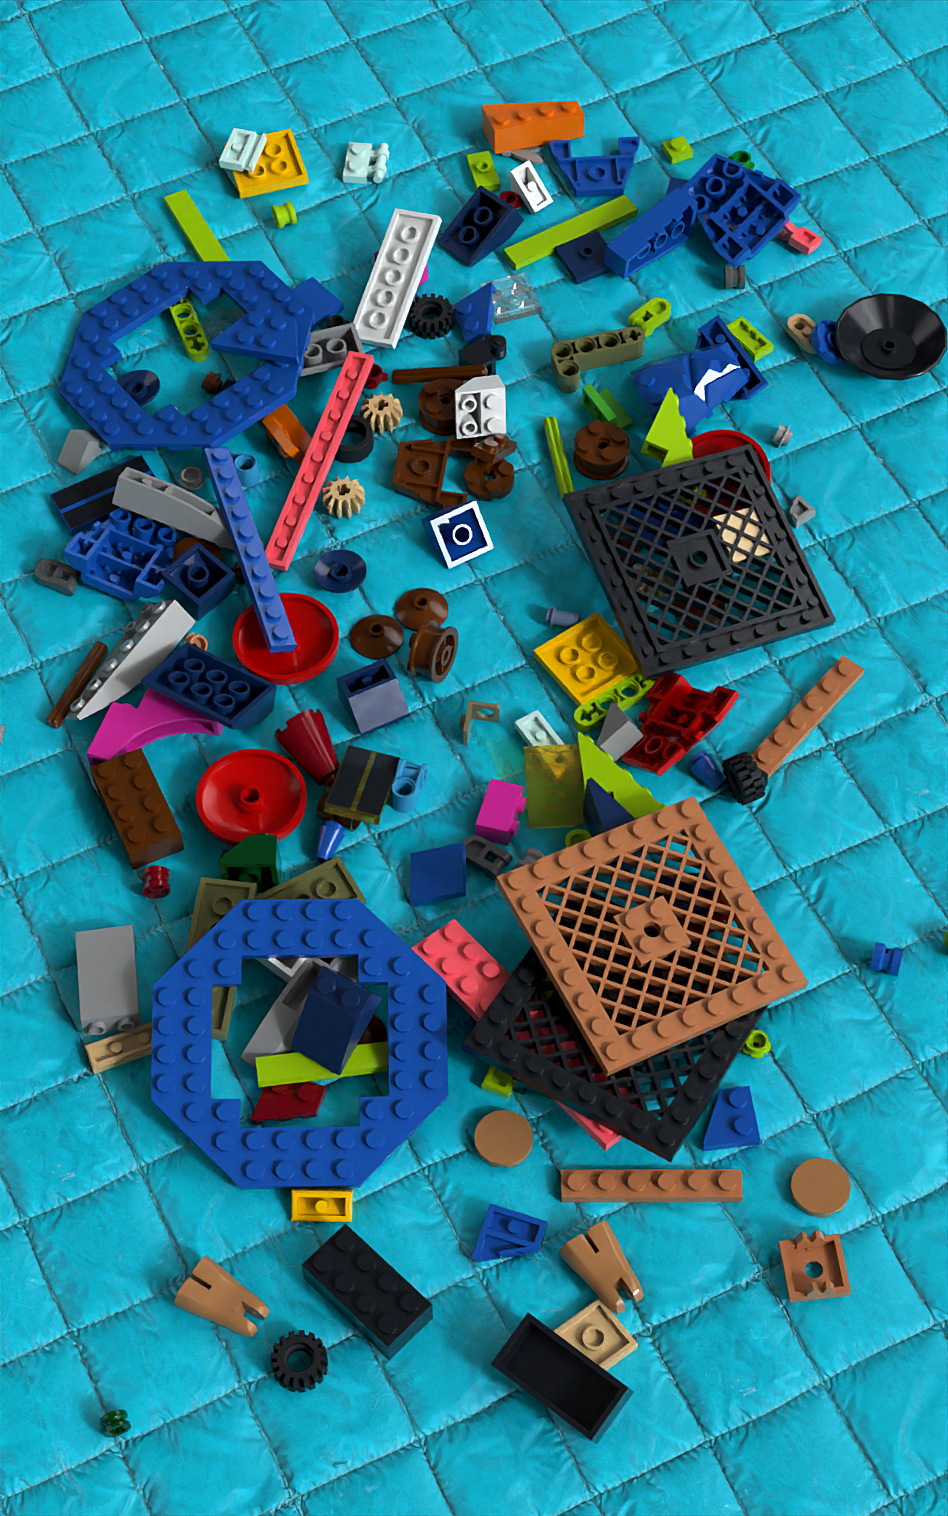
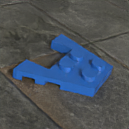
[549,136,640,197]

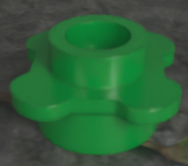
[728,151,755,170]

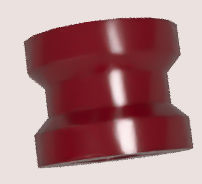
[141,865,170,899]

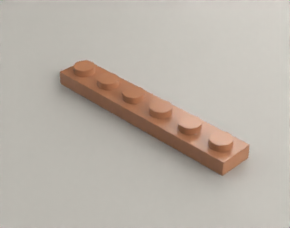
[751,655,864,780]
[561,1169,743,1203]

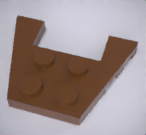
[392,437,479,510]

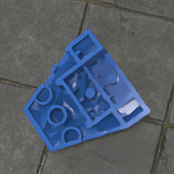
[682,153,801,268]
[630,342,748,438]
[63,508,177,603]

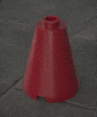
[273,709,340,787]

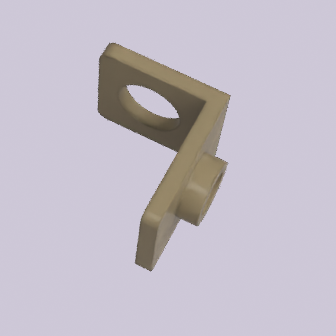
[460,701,500,745]

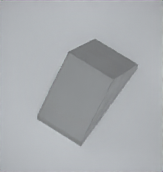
[57,430,107,476]
[596,703,644,762]

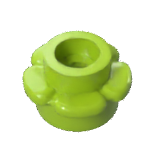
[742,1030,771,1058]

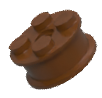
[418,378,464,436]
[573,421,630,480]
[407,620,458,684]

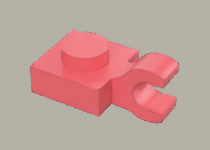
[777,221,823,256]

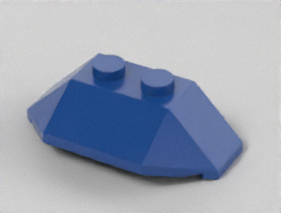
[695,315,769,401]

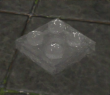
[480,272,541,325]

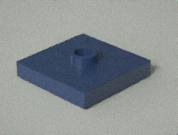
[555,231,612,284]

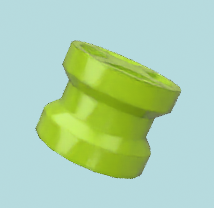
[271,201,297,229]

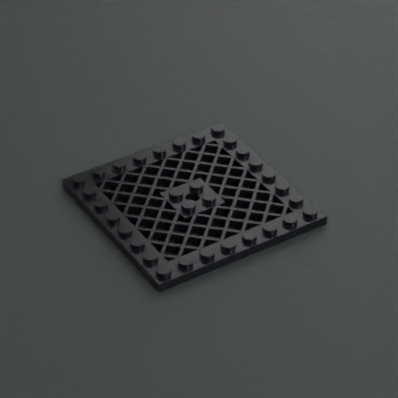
[562,444,836,681]
[462,883,770,1163]

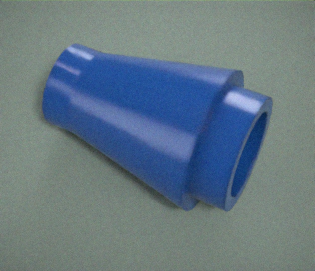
[688,750,727,791]
[313,820,345,863]

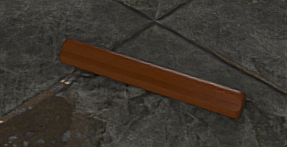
[392,364,488,384]
[46,641,108,729]

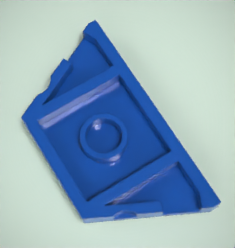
[210,311,300,365]

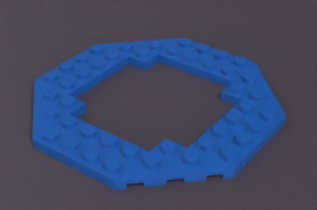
[58,261,316,451]
[151,899,448,1189]

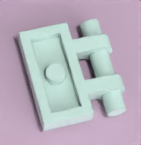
[343,142,390,184]

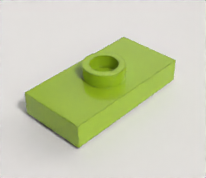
[467,151,500,191]
[726,316,774,363]

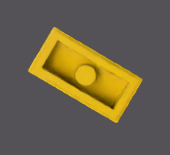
[291,1188,353,1222]

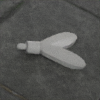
[498,145,545,164]

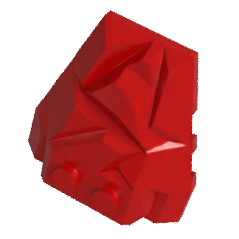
[621,673,739,776]

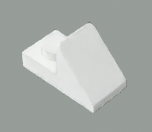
[509,160,553,215]

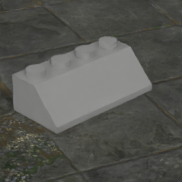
[260,323,365,376]

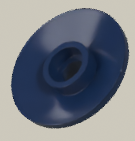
[116,370,160,407]
[314,549,367,593]

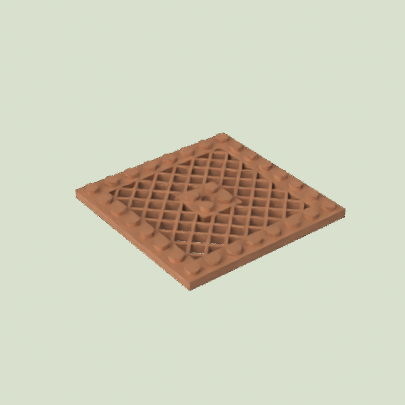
[495,796,809,1076]

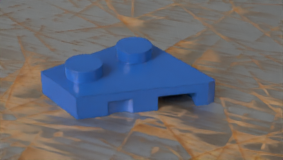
[452,282,496,344]
[702,1086,760,1152]
[471,1204,548,1263]

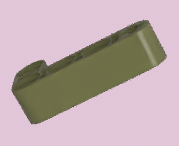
[551,327,645,393]

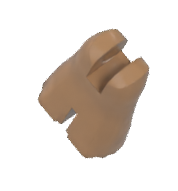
[558,1220,643,1315]
[174,1255,270,1338]

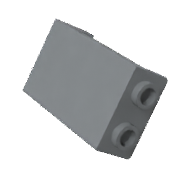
[75,925,142,1035]

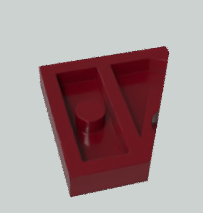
[251,1081,327,1125]

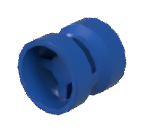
[869,942,904,977]

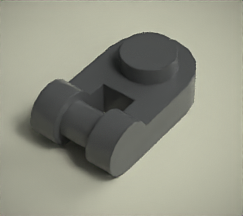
[35,559,82,597]
[462,835,513,881]

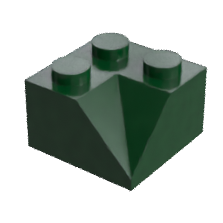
[219,833,282,892]

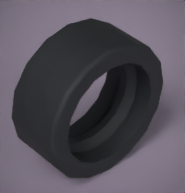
[334,415,374,463]

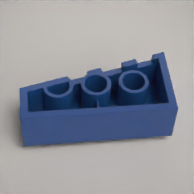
[604,187,698,279]

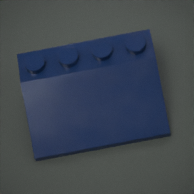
[141,642,277,729]

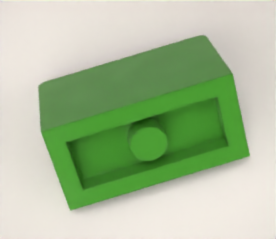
[582,384,633,430]

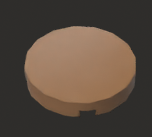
[474,1110,533,1168]
[790,1158,851,1218]

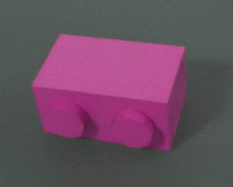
[476,779,527,846]

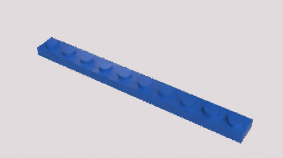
[202,447,297,653]

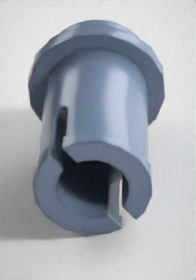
[545,606,580,628]

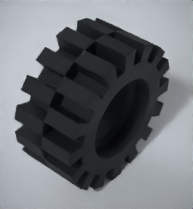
[409,293,453,340]
[722,752,766,806]
[271,1330,328,1393]

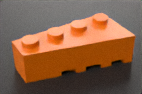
[481,101,584,154]

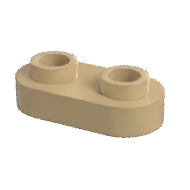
[787,314,817,354]

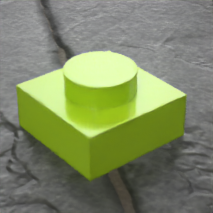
[662,136,693,164]

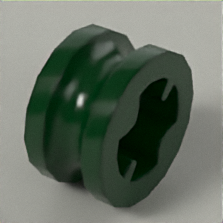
[99,1410,131,1437]

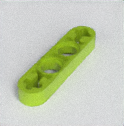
[167,296,210,362]
[574,670,659,733]

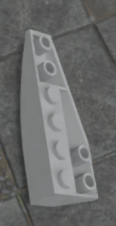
[112,467,265,550]
[66,599,196,721]
[240,957,369,1069]

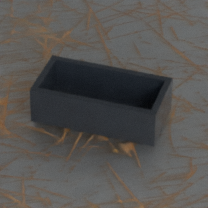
[301,1223,433,1360]
[491,1313,634,1444]

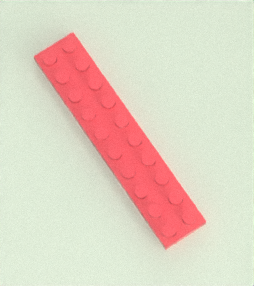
[411,919,639,1151]

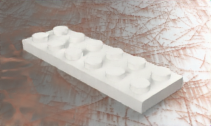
[353,208,442,349]

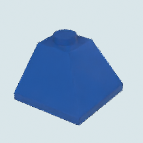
[420,500,494,569]

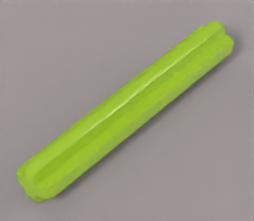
[543,416,574,498]

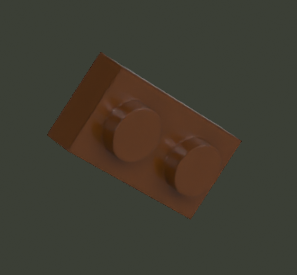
[470,433,517,465]

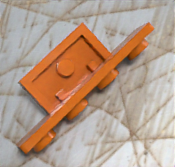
[262,403,332,465]

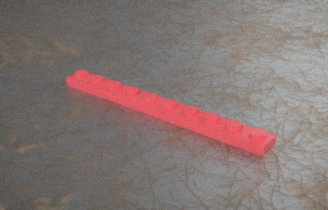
[265,351,374,572]

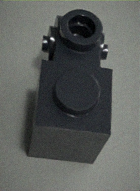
[458,334,507,376]

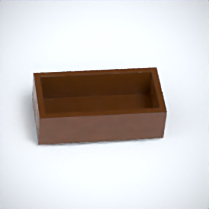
[90,748,185,870]

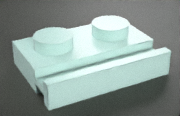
[219,128,267,173]

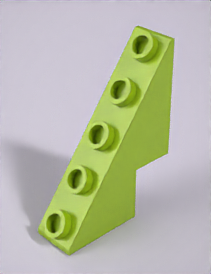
[640,388,706,507]
[577,732,667,819]

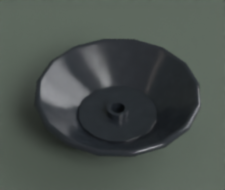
[835,293,947,381]

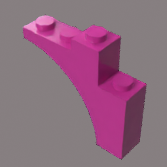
[87,688,223,767]

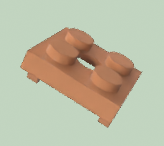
[778,1230,851,1303]

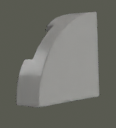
[789,495,816,528]

